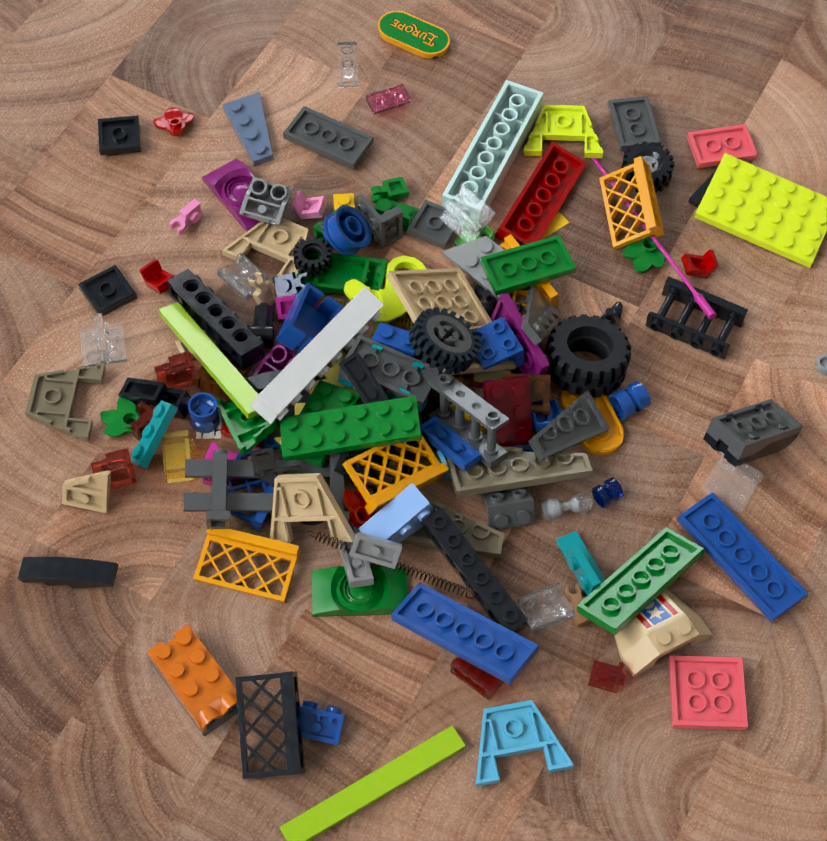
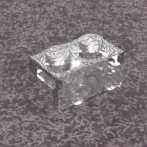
[217,253,269,300]
[517,583,575,633]

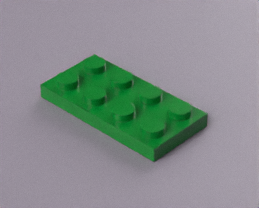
[480,235,576,296]
[280,380,361,468]

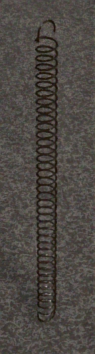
[307,531,474,599]

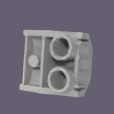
[239,177,294,226]

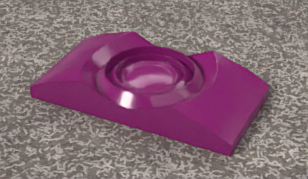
[202,159,261,232]

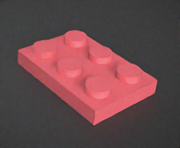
[687,124,758,169]

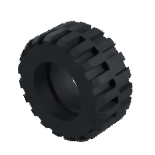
[545,314,632,398]

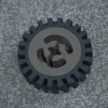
[409,307,481,374]

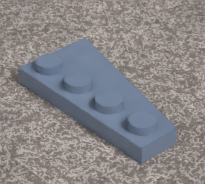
[223,92,273,166]

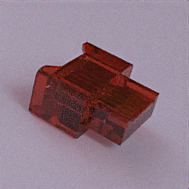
[154,351,195,389]
[91,448,137,489]

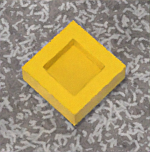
[333,193,355,210]

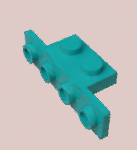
[556,531,605,596]

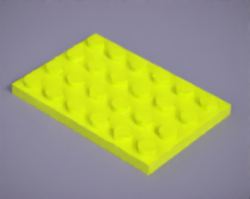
[694,153,827,268]

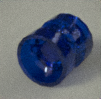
[591,477,624,508]

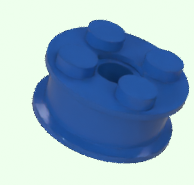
[323,205,371,256]

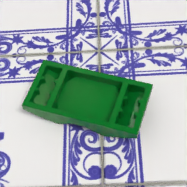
[297,253,387,296]
[312,565,407,617]

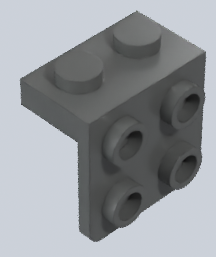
[481,487,535,530]

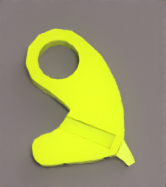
[344,256,426,334]

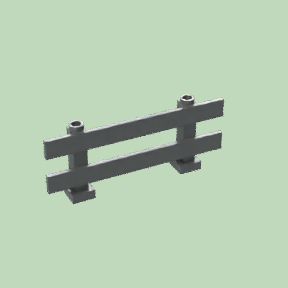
[184,449,372,530]

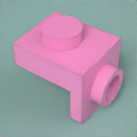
[292,191,328,220]

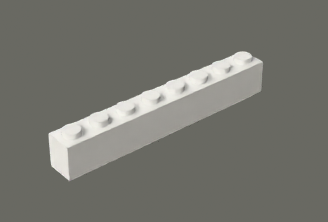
[250,287,384,424]

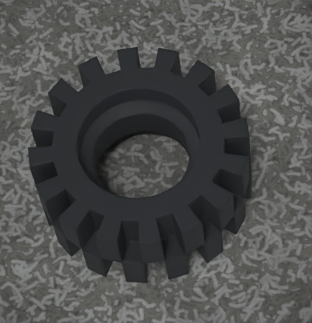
[293,236,332,277]

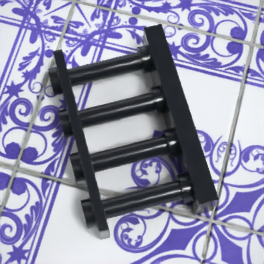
[645,276,748,359]

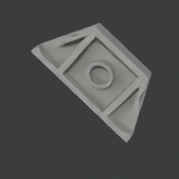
[443,236,506,299]

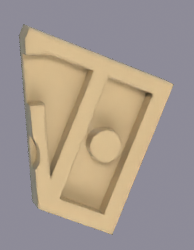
[62,470,111,513]

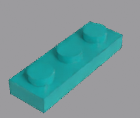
[130,400,178,469]

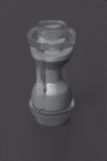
[540,492,593,521]

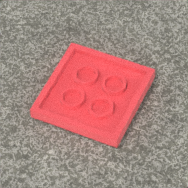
[668,656,748,730]

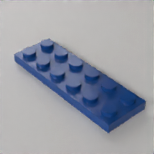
[677,492,808,623]
[391,582,539,685]

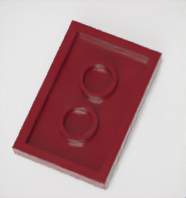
[483,375,533,447]

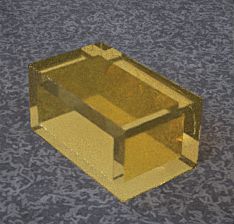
[162,430,196,483]

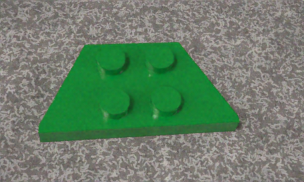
[216,399,278,456]

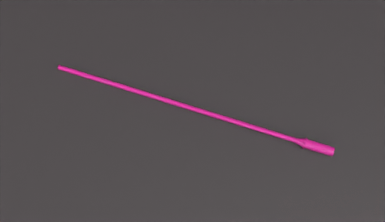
[591,158,716,320]

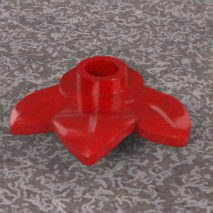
[153,107,194,136]
[342,486,381,528]

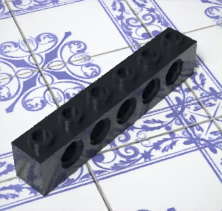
[167,269,265,370]
[423,508,528,633]

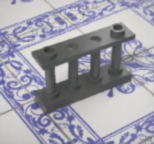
[428,371,509,469]

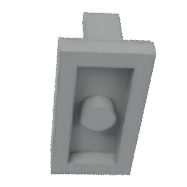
[349,532,402,569]

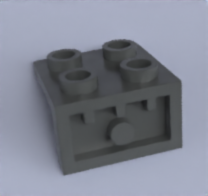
[357,194,403,249]

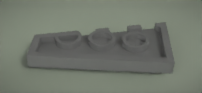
[528,390,610,461]

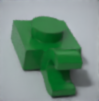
[370,177,409,203]

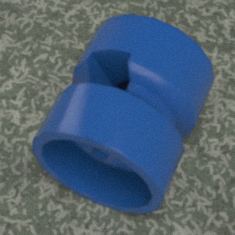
[608,381,651,421]
[188,392,220,433]

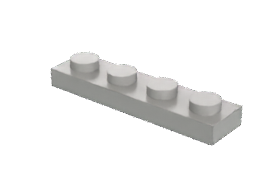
[338,521,374,588]

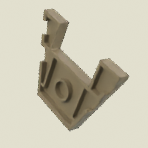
[25,363,106,442]

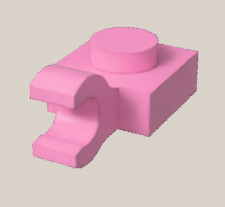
[169,199,202,236]

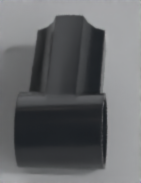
[251,303,274,345]

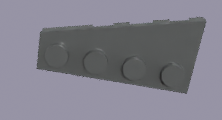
[521,286,561,345]

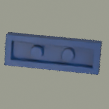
[420,416,482,471]

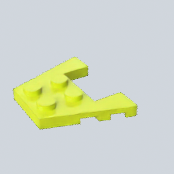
[523,105,603,158]

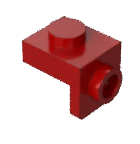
[681,249,718,279]
[139,259,174,294]

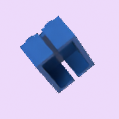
[276,282,344,354]

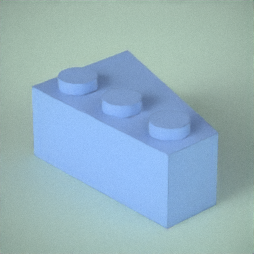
[358,483,436,543]

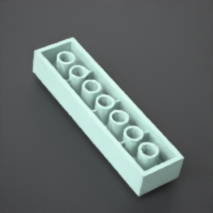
[442,80,543,224]

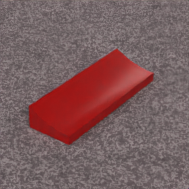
[495,141,587,246]

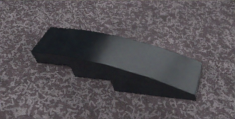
[18,557,119,589]

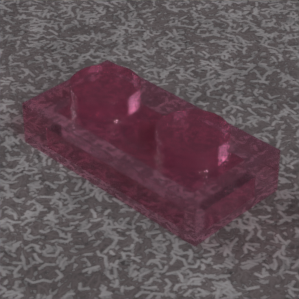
[366,84,411,115]

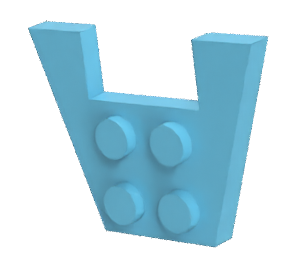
[475,700,574,787]

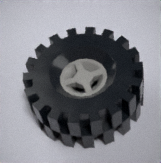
[621,141,674,193]

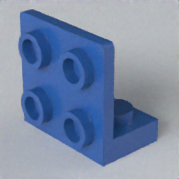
[475,317,525,370]

